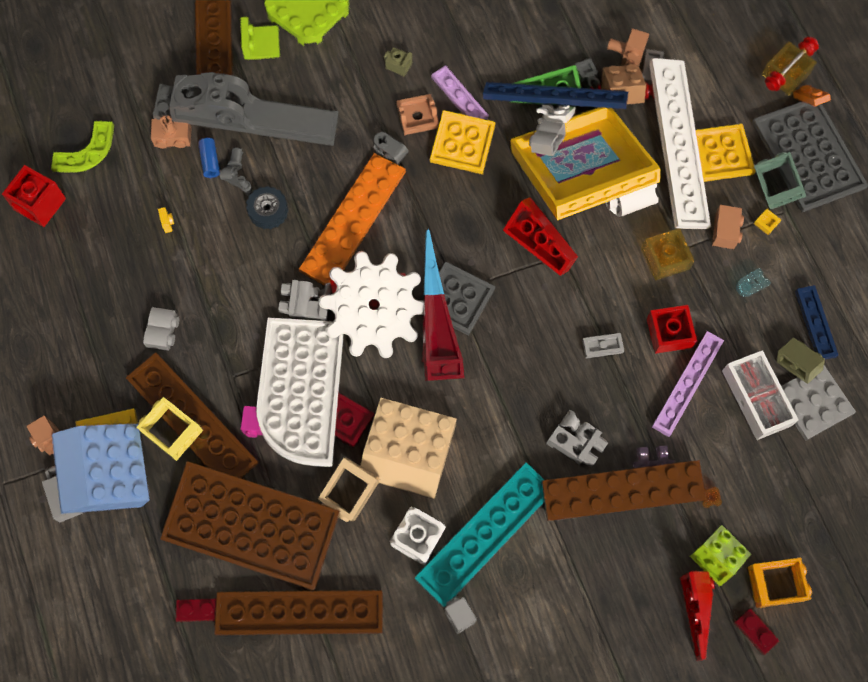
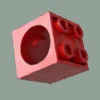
[2,165,66,227]

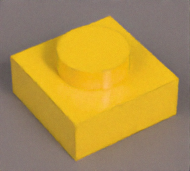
[158,207,174,233]
[754,209,781,235]

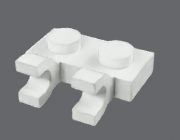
[537,104,575,124]

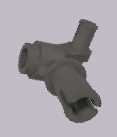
[220,148,253,196]

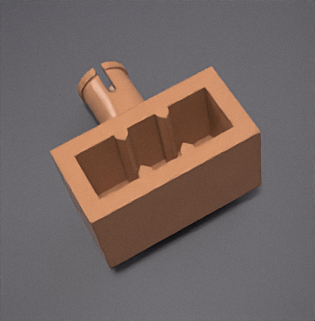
[607,29,649,66]
[151,116,191,148]

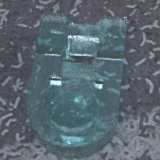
[736,268,771,297]

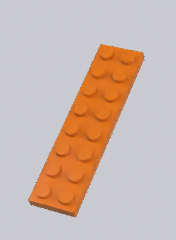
[299,153,406,289]

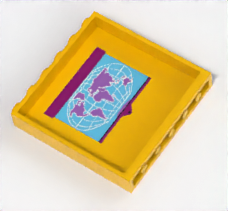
[510,107,660,220]

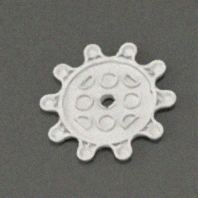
[318,251,424,358]

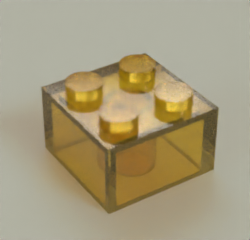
[641,228,694,281]

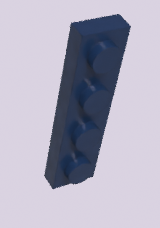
[795,285,838,360]

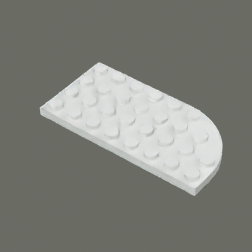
[257,318,344,466]

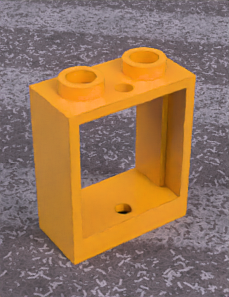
[747,558,811,608]

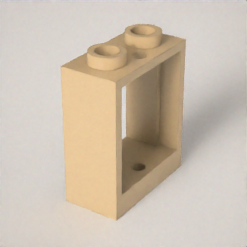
[318,458,381,522]

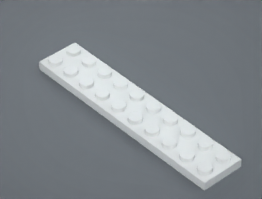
[649,58,711,229]

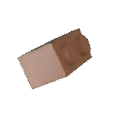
[712,205,744,249]

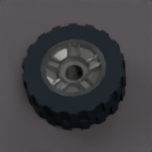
[246,186,288,229]

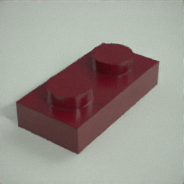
[176,599,217,622]
[734,609,780,655]

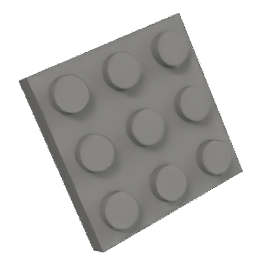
[781,365,856,441]

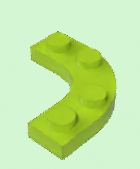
[51,121,114,172]

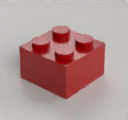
[646,305,697,354]

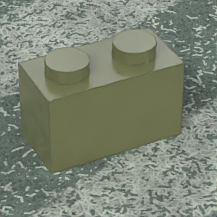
[777,338,825,384]

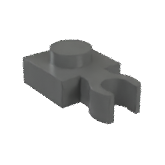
[575,58,600,89]

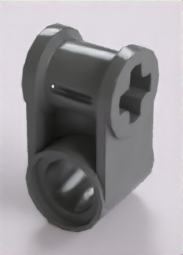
[374,132,408,165]

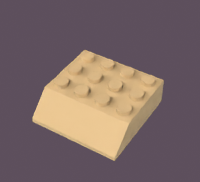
[361,398,457,499]

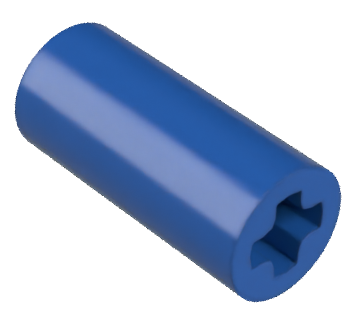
[198,138,220,178]

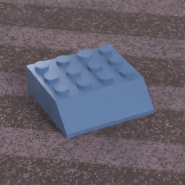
[51,424,149,514]

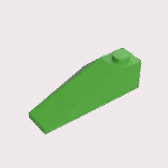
[511,65,582,105]

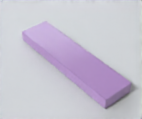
[432,66,488,120]

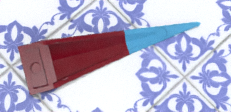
[423,229,464,381]

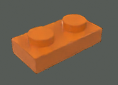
[793,85,830,106]

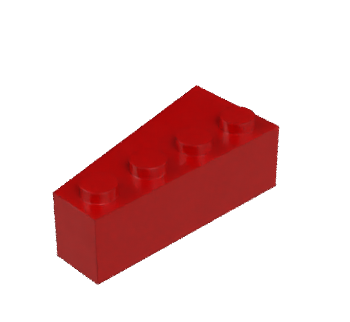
[503,197,578,276]

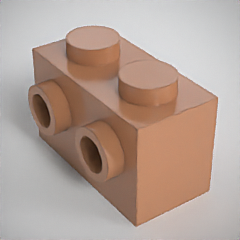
[26,416,60,455]

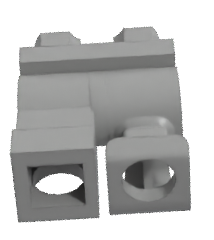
[279,280,331,321]
[546,410,608,467]

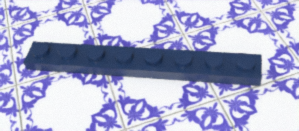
[483,82,629,109]

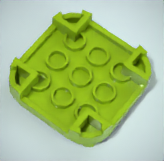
[265,0,349,45]

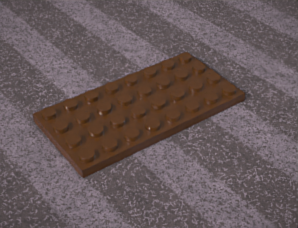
[161,461,340,590]

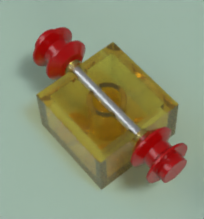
[762,37,819,96]

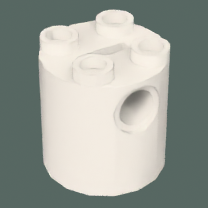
[605,183,658,217]

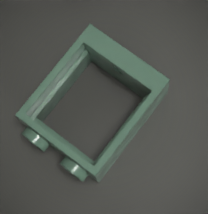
[754,152,806,210]

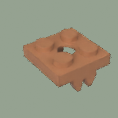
[396,94,439,135]

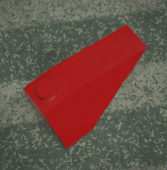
[680,572,714,661]

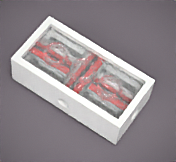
[722,350,798,440]

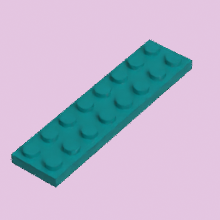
[415,463,544,608]

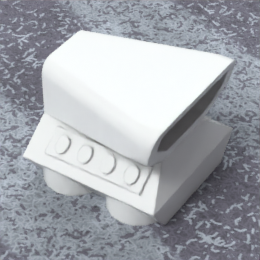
[390,507,446,565]

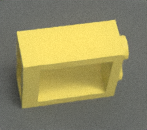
[136,397,203,461]

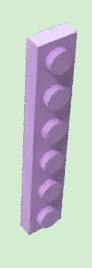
[652,331,724,437]

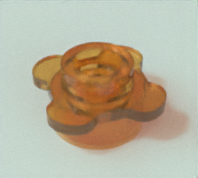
[702,487,722,508]

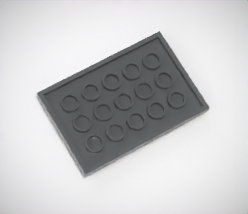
[752,102,868,212]

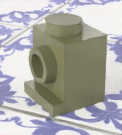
[384,47,412,77]

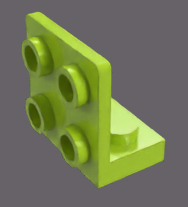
[241,17,280,60]
[690,525,751,586]

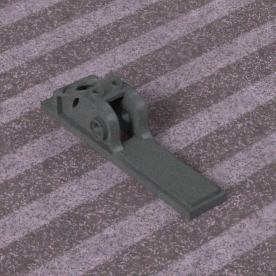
[153,72,339,146]

